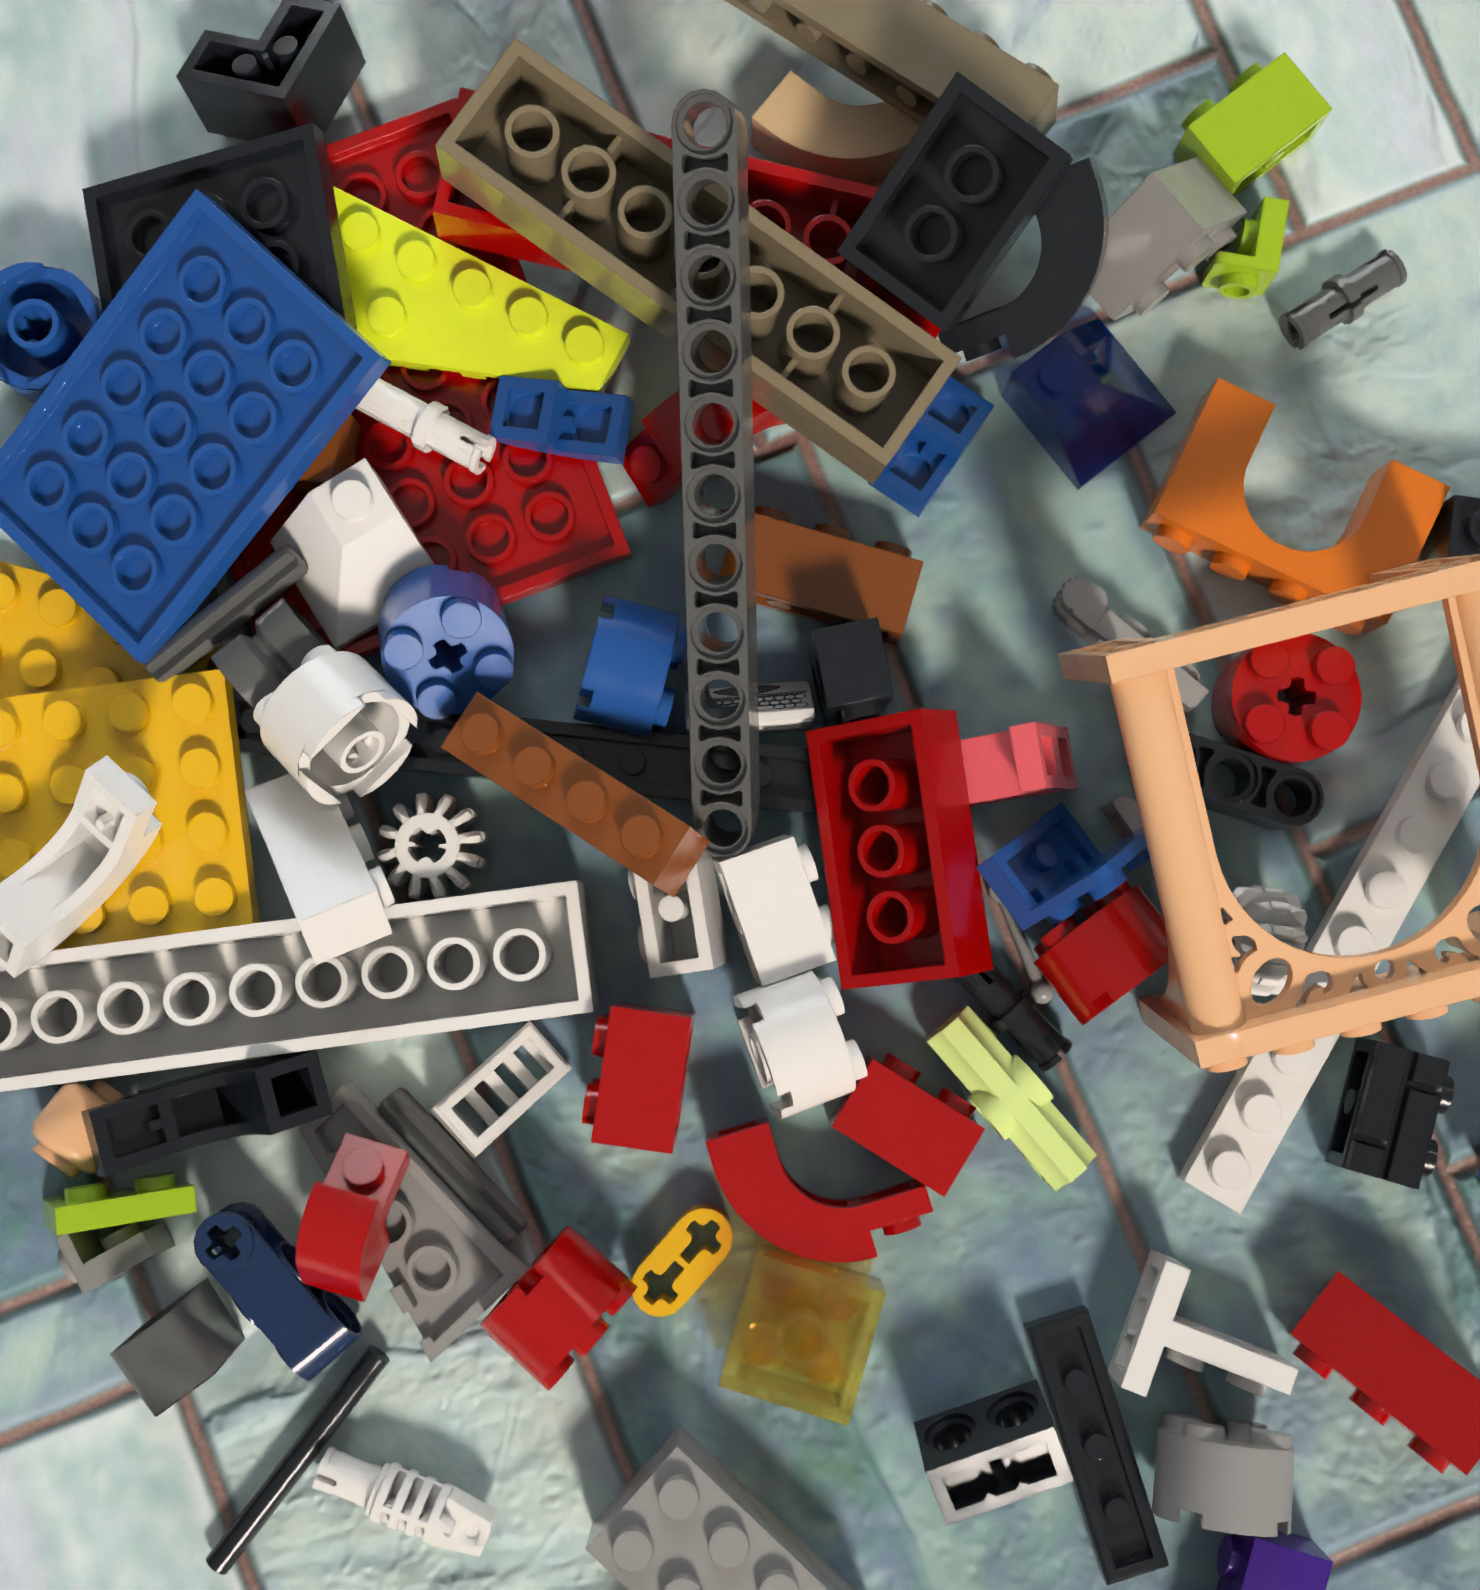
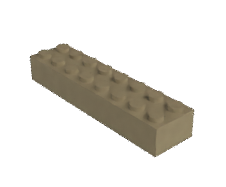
[435,37,962,485]

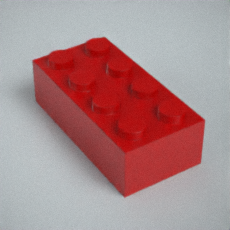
[806,708,993,990]

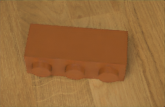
[719,506,924,645]

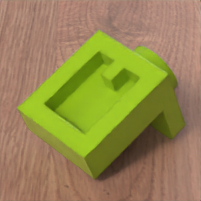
[1202,196,1290,299]

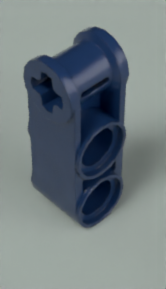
[193,1202,363,1381]

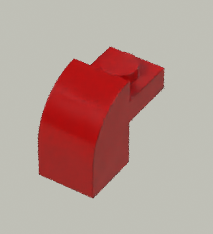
[295,1133,410,1302]

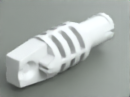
[312,1446,497,1556]

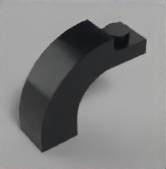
[938,157,1109,361]
[81,1050,333,1177]

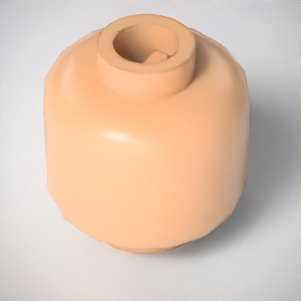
[31,1079,125,1179]

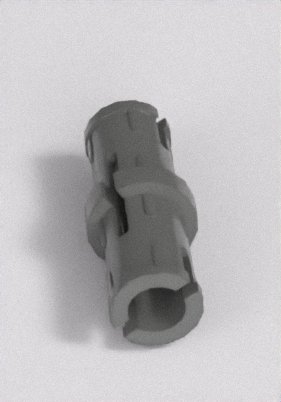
[1279,249,1407,350]

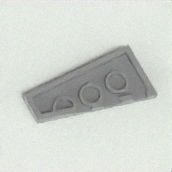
[299,1080,528,1362]

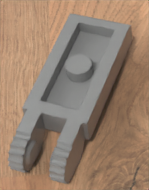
[1052,576,1209,714]

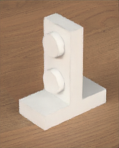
[1108,1249,1299,1397]

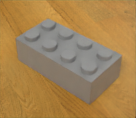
[585,1425,854,1590]

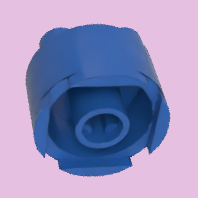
[0,262,102,404]
[378,564,514,719]
[573,594,687,738]

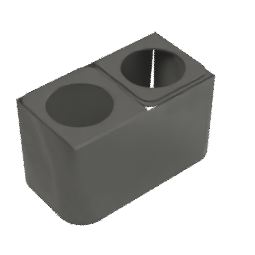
[110,1278,245,1417]

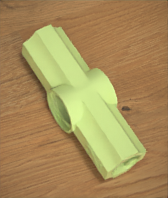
[925,1005,1097,1191]

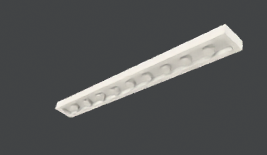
[1178,678,1480,1214]

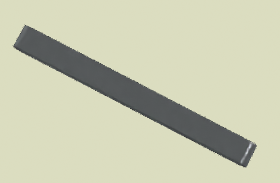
[671,89,760,858]

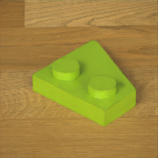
[42,1172,197,1236]

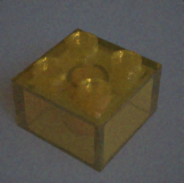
[718,1241,886,1426]

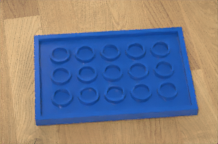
[0,189,391,664]

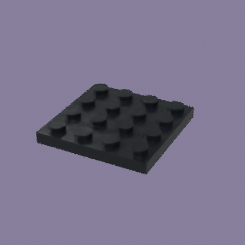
[82,123,357,330]

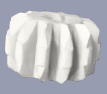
[377,793,488,900]
[1222,885,1309,997]

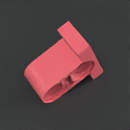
[960,721,1078,807]

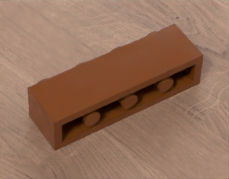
[441,692,710,897]

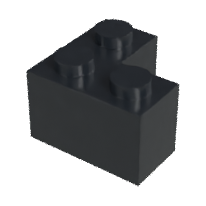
[176,0,366,141]

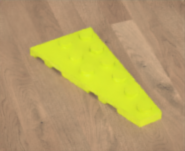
[333,186,631,393]

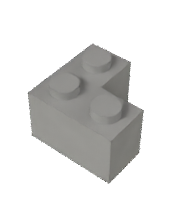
[1090,156,1247,321]

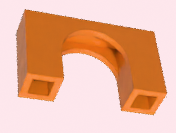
[1140,378,1450,635]

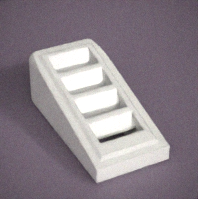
[429,1021,572,1159]

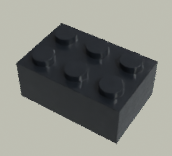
[837,71,1073,332]

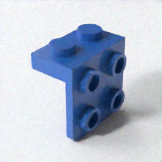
[976,802,1150,931]

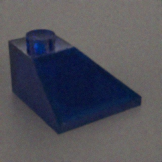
[1001,318,1177,490]

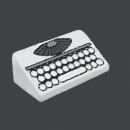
[684,681,815,735]

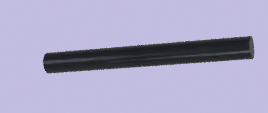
[206,1345,390,1575]

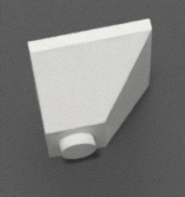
[270,458,435,650]

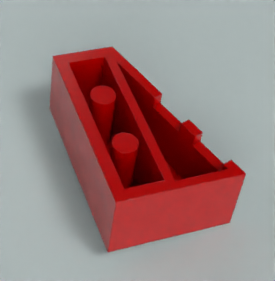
[1288,1271,1480,1475]

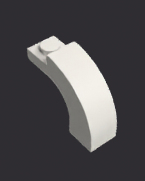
[0,755,162,978]

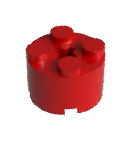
[1211,634,1362,766]
[1033,881,1168,1026]
[480,1225,638,1391]

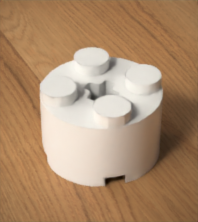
[253,645,418,805]
[734,970,867,1120]

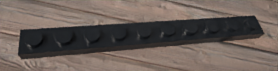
[233,687,817,815]

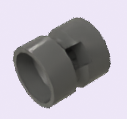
[212,597,328,709]

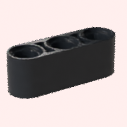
[1128,733,1324,830]

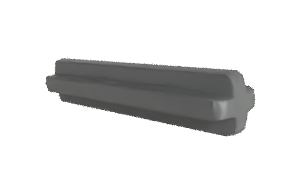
[144,545,308,682]
[378,1087,528,1245]

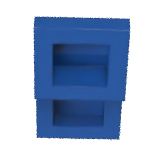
[489,376,635,465]
[867,376,995,518]

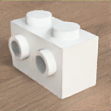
[713,834,836,987]
[628,852,730,979]

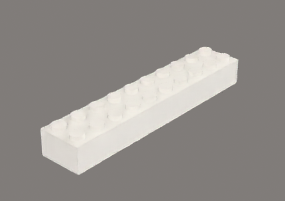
[0,880,600,1092]

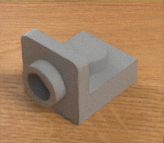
[55,1222,176,1294]

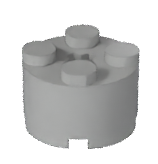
[1152,1412,1295,1537]

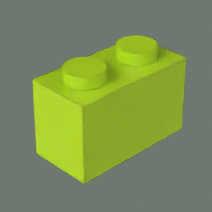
[1173,52,1332,197]

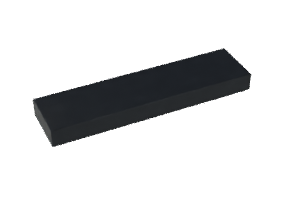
[1023,1305,1169,1586]

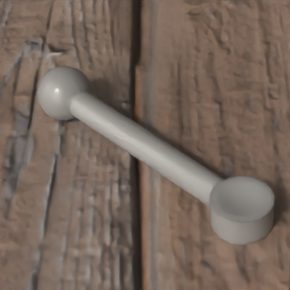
[987,886,1054,1004]

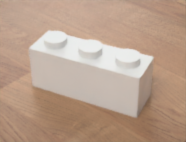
[244,773,395,965]

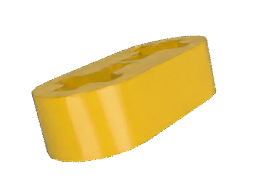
[632,1203,733,1317]

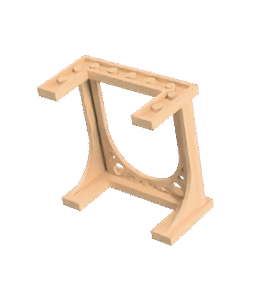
[1057,554,1480,1073]

